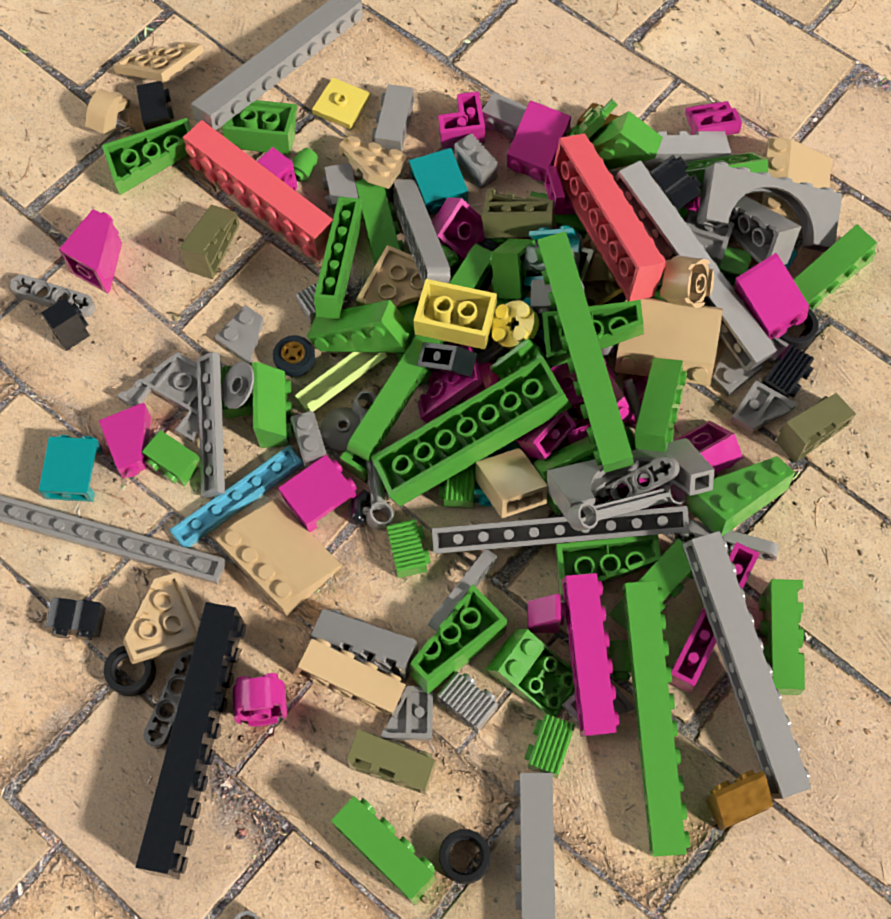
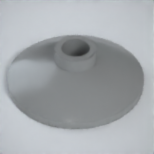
[222,361,254,409]
[320,407,360,452]

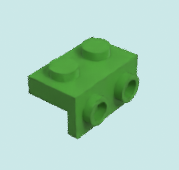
[490,339,551,380]

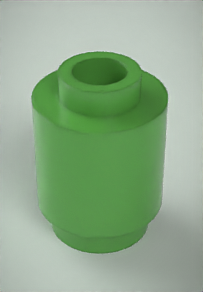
[292,148,318,182]

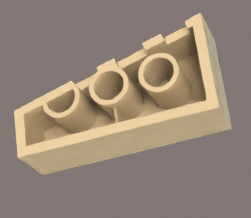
[293,638,406,716]

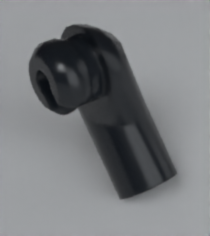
[349,489,370,526]

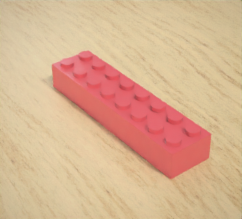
[183,120,333,261]
[554,133,666,301]

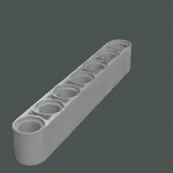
[389,179,450,284]

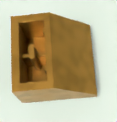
[705,769,773,831]

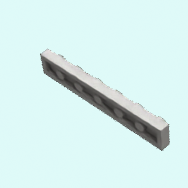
[197,352,225,498]

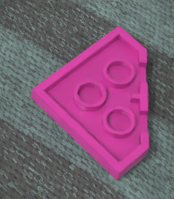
[417,342,483,423]

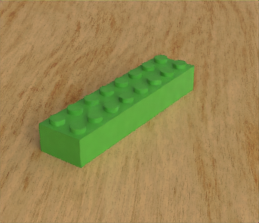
[371,356,572,506]

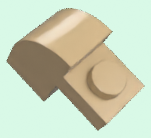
[85,89,130,134]

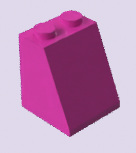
[507,100,571,182]
[59,209,122,294]
[735,253,809,339]

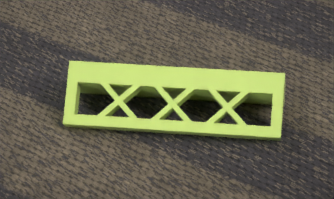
[294,352,387,412]

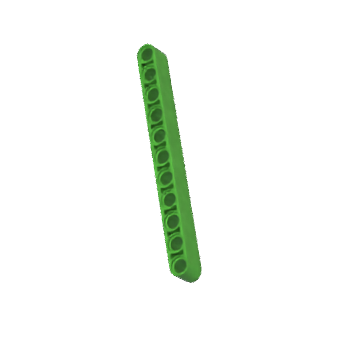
[347,244,493,462]

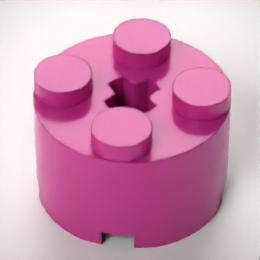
[232,673,287,727]

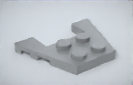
[117,352,199,444]

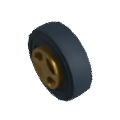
[273,335,315,377]

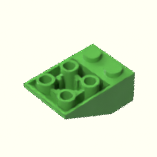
[486,629,575,717]

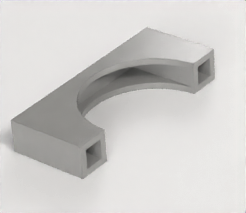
[697,162,843,252]
[547,438,714,522]

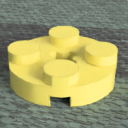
[492,301,539,350]

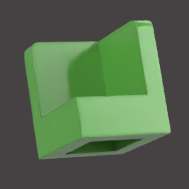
[340,449,368,482]

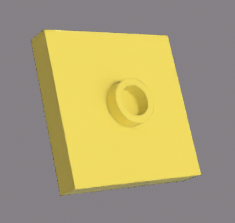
[312,78,371,130]

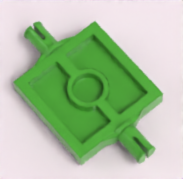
[567,98,618,139]

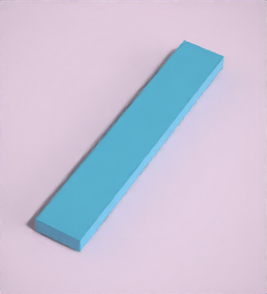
[169,445,304,548]

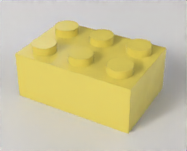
[414,279,497,349]

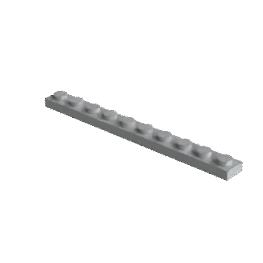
[0,495,226,585]

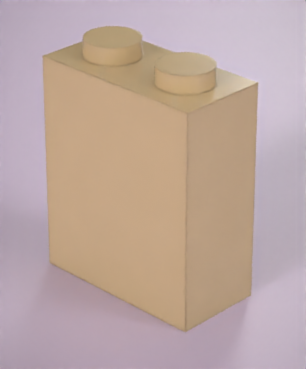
[475,448,548,518]

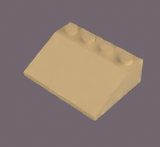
[759,136,832,233]
[614,298,723,386]
[216,499,342,617]

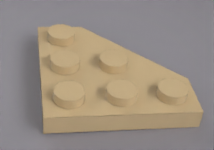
[113,42,204,82]
[338,136,408,189]
[356,245,424,308]
[123,572,200,664]

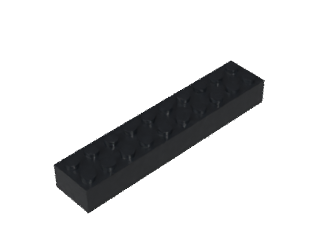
[135,602,246,880]

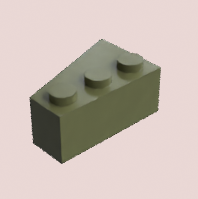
[481,188,556,239]
[179,204,240,279]
[776,393,856,463]
[346,729,436,795]

